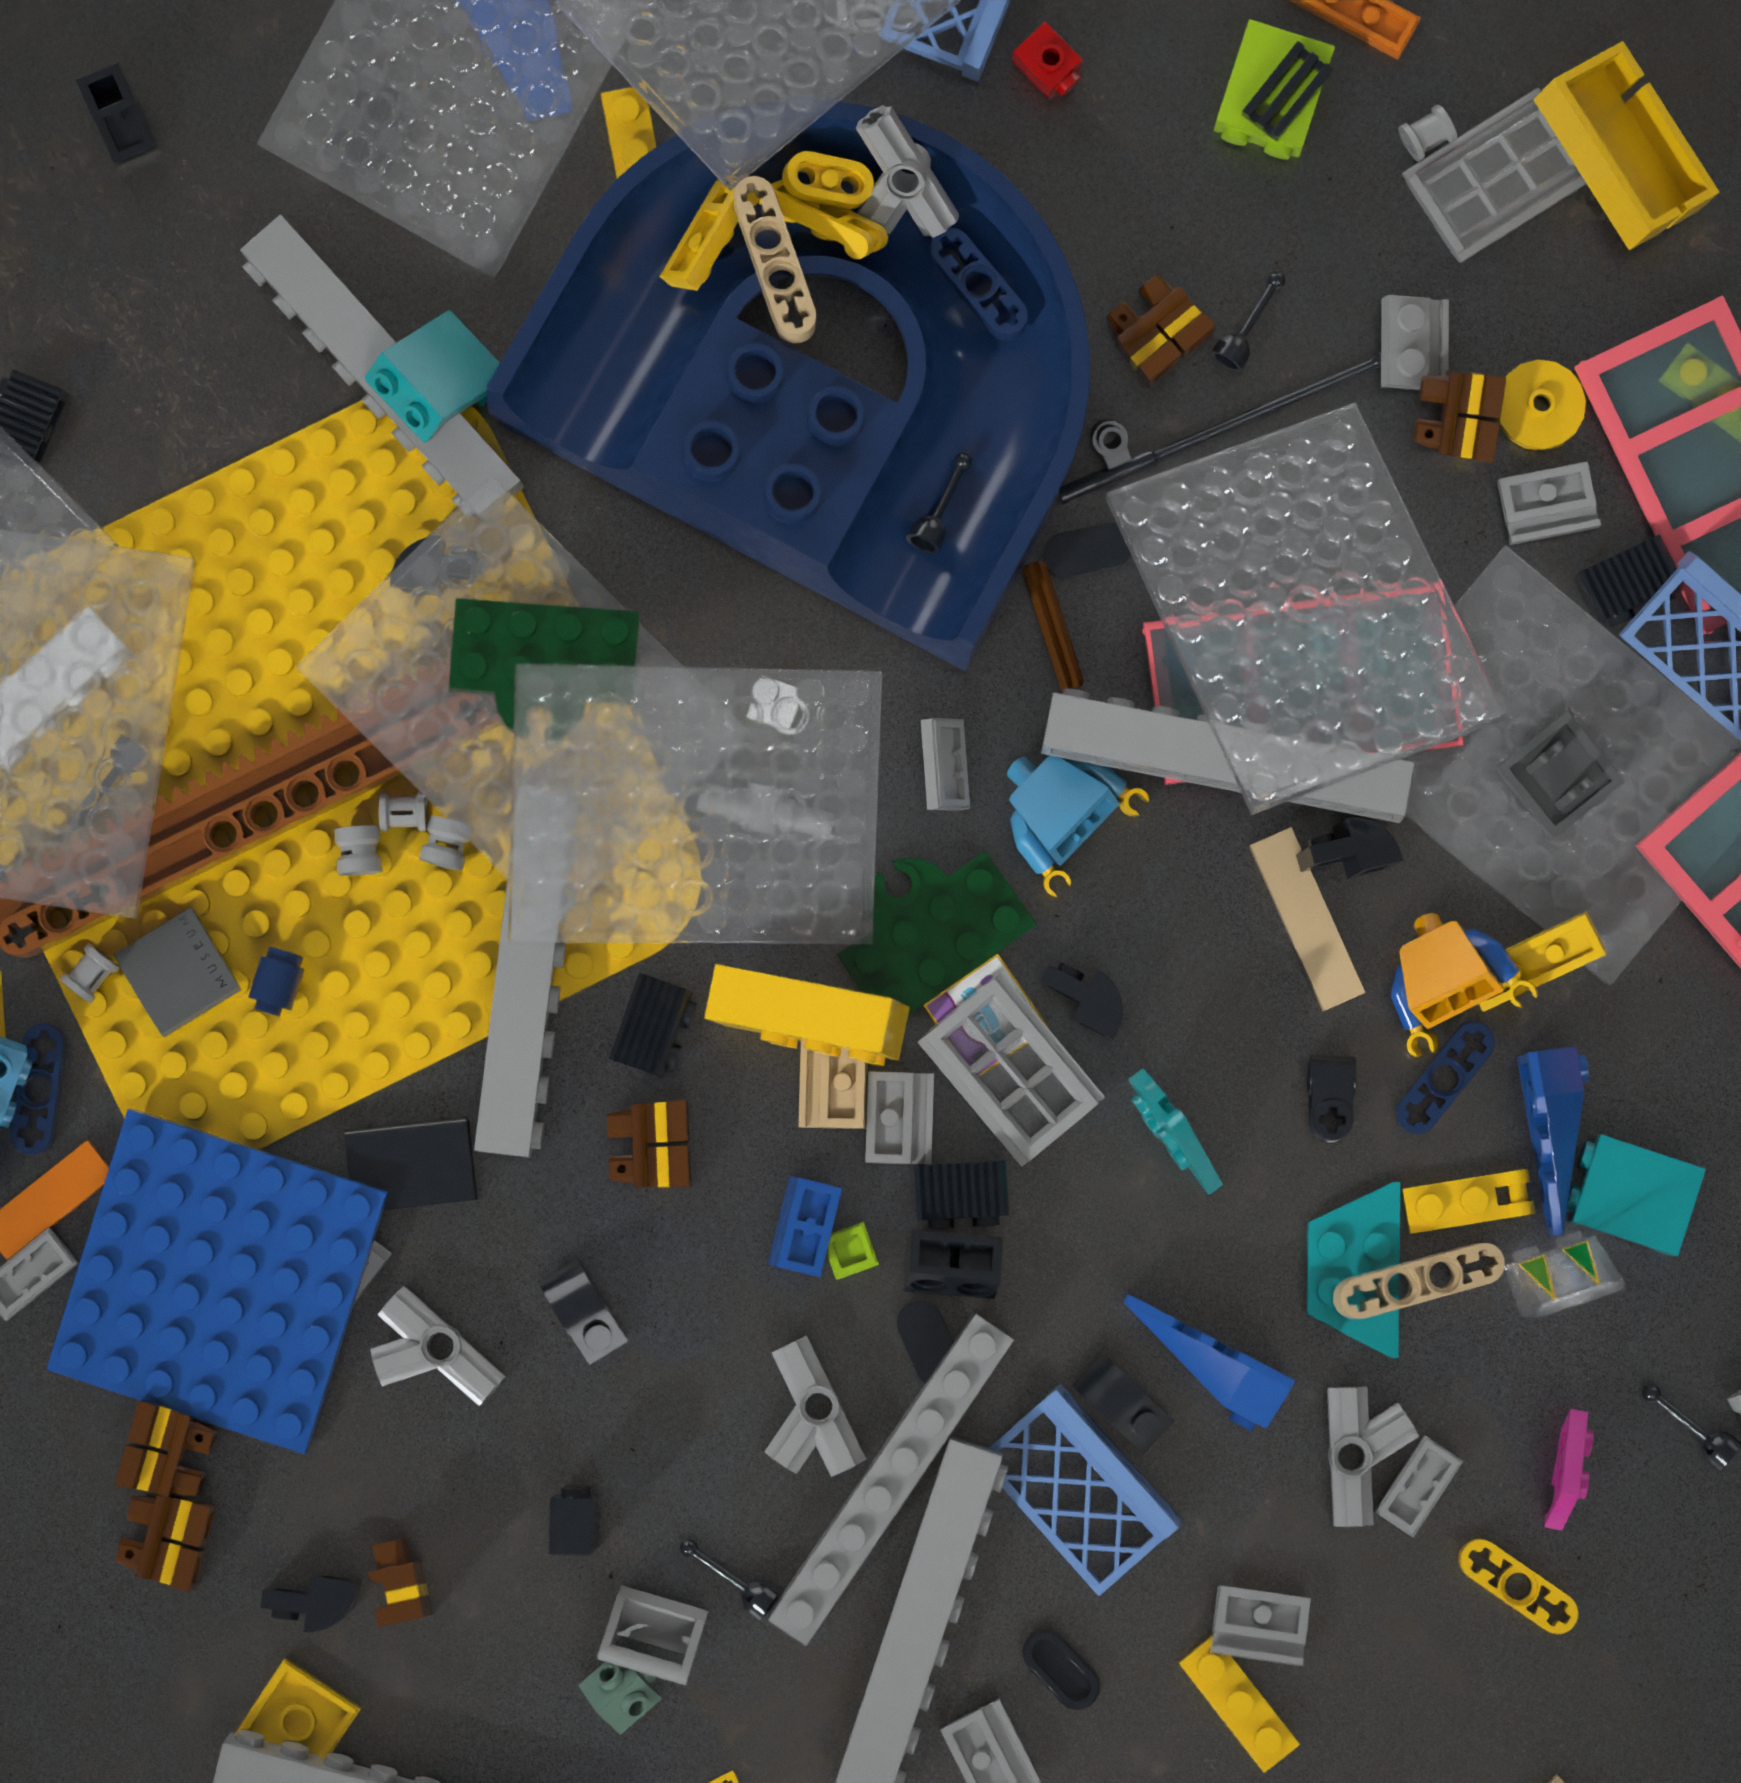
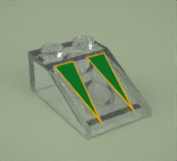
[1504,1230,1626,1318]

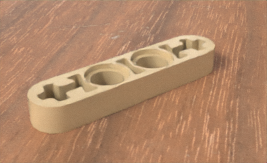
[734,176,816,344]
[1333,1243,1505,1319]

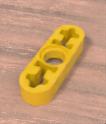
[1458,1538,1578,1634]

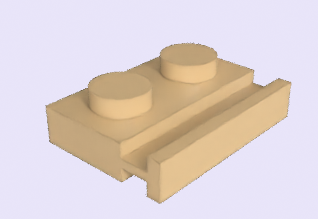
[798,1041,868,1129]

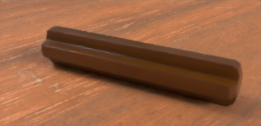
[1023,560,1084,691]

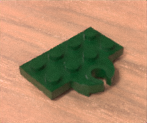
[449,598,639,743]
[837,851,1037,1015]

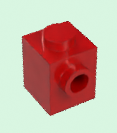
[1012,21,1083,101]

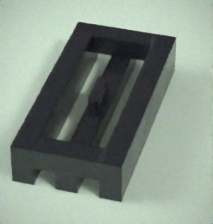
[1241,41,1334,142]

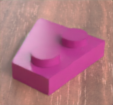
[1544,1409,1594,1531]

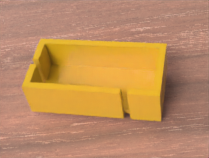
[1533,41,1720,251]

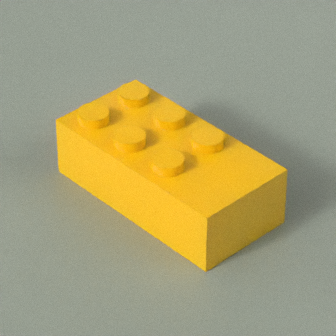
[704,964,910,1066]

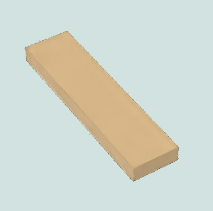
[1249,827,1365,1011]

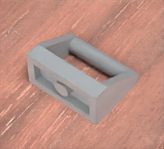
[597,1585,708,1685]

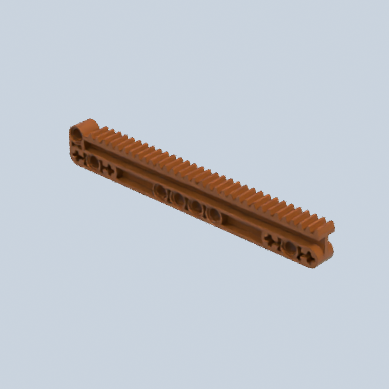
[0,658,538,958]

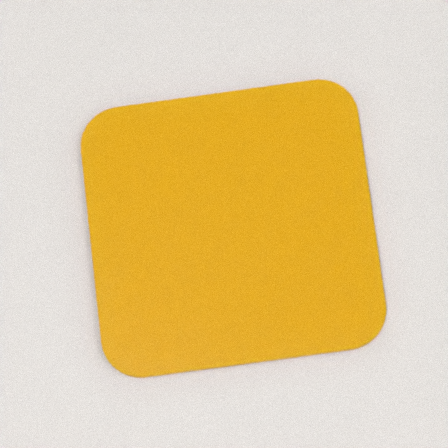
[0,400,702,1150]

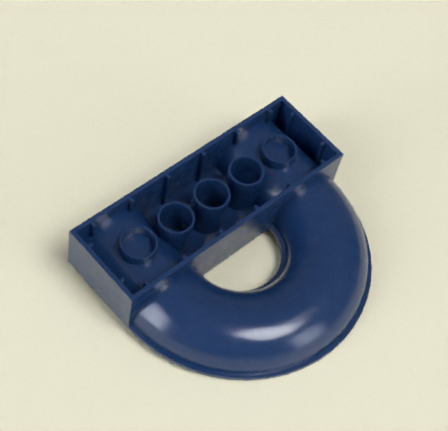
[487,100,1090,671]

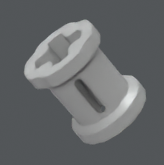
[1398,104,1458,161]
[379,791,428,832]
[60,943,120,1003]

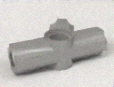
[856,105,959,238]
[370,1285,506,1407]
[764,1336,867,1477]
[1327,1386,1419,1527]

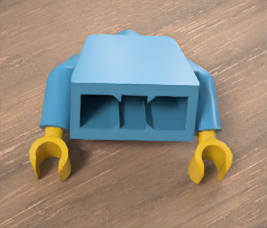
[1007,756,1149,897]

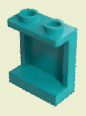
[365,310,500,443]
[1567,1134,1706,1256]

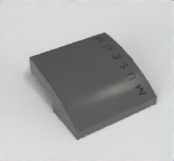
[113,907,242,1037]

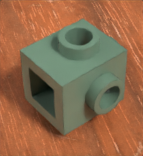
[578,1662,662,1735]

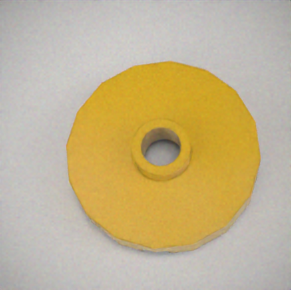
[1497,360,1586,450]

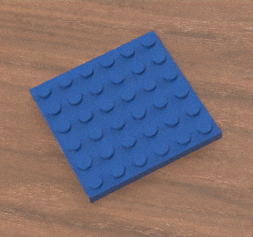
[46,1108,389,1454]

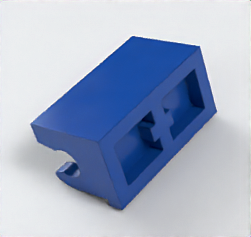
[768,1176,842,1277]

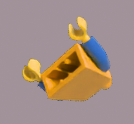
[1391,913,1538,1057]

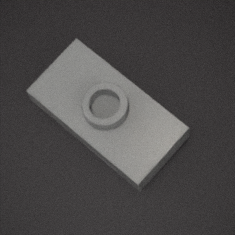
[921,718,970,811]
[0,1228,79,1321]
[1374,1435,1463,1538]

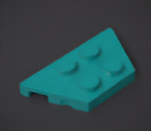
[1128,1069,1223,1195]
[1306,1182,1400,1358]

